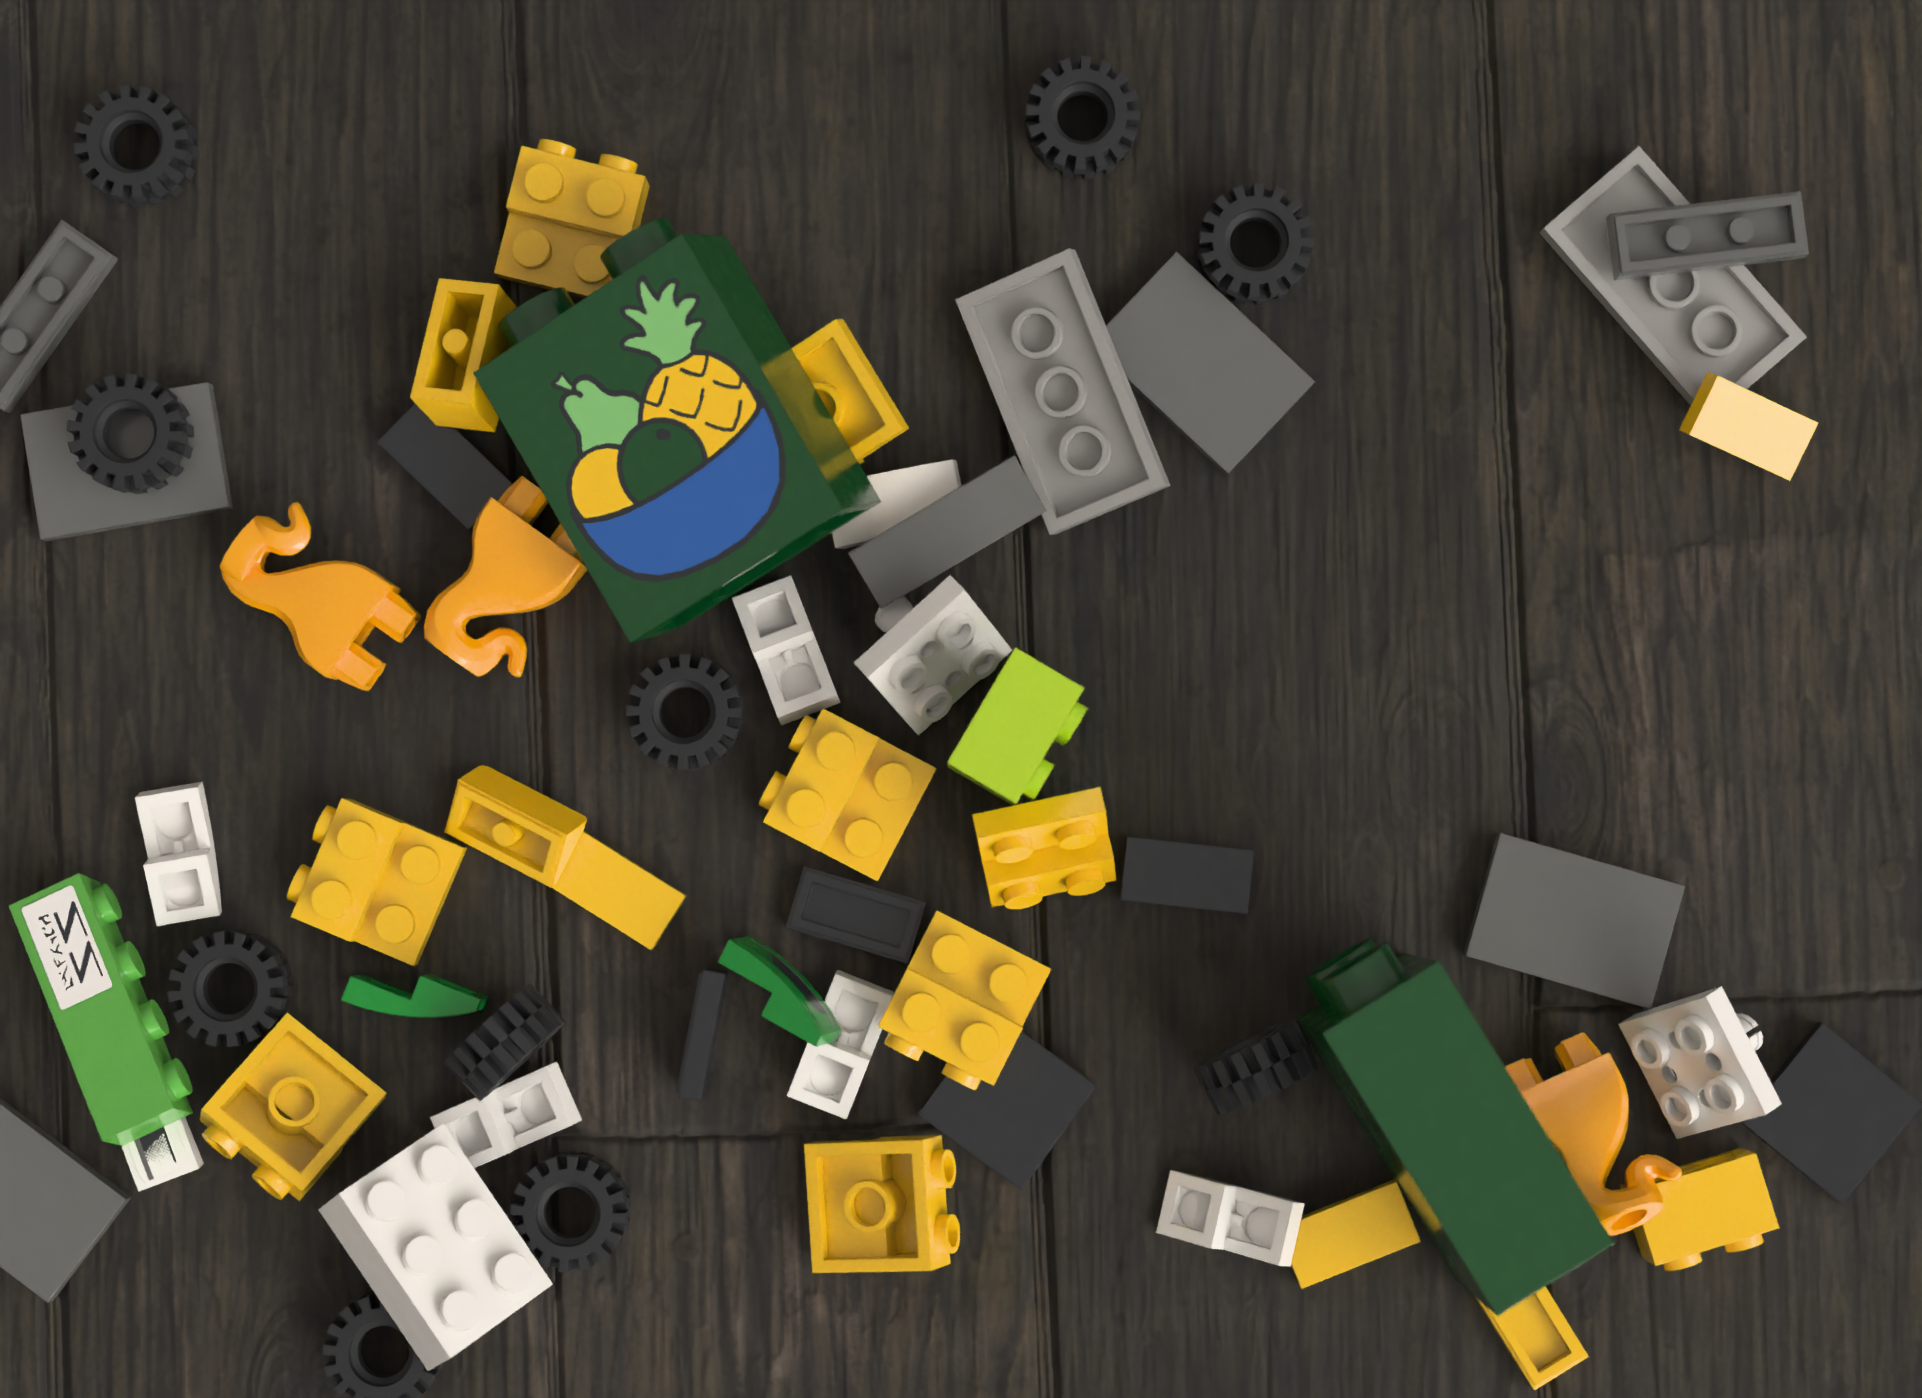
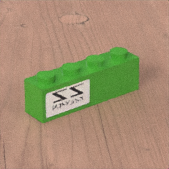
[9,873,193,1146]

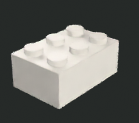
[318,1123,553,1371]

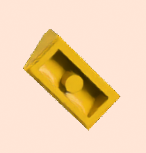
[444,765,587,888]

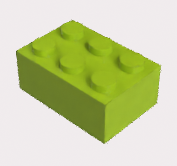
[947,648,1088,806]

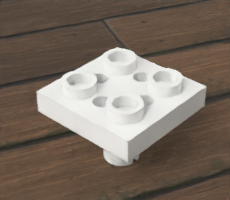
[854,575,1012,736]
[1618,986,1782,1139]

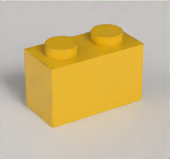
[410,278,517,432]
[1620,1148,1779,1271]

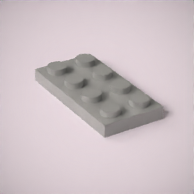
[1539,146,1807,405]
[955,248,1170,535]

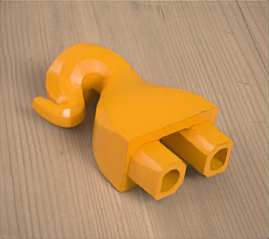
[424,476,587,677]
[220,502,421,691]
[1505,1033,1682,1236]

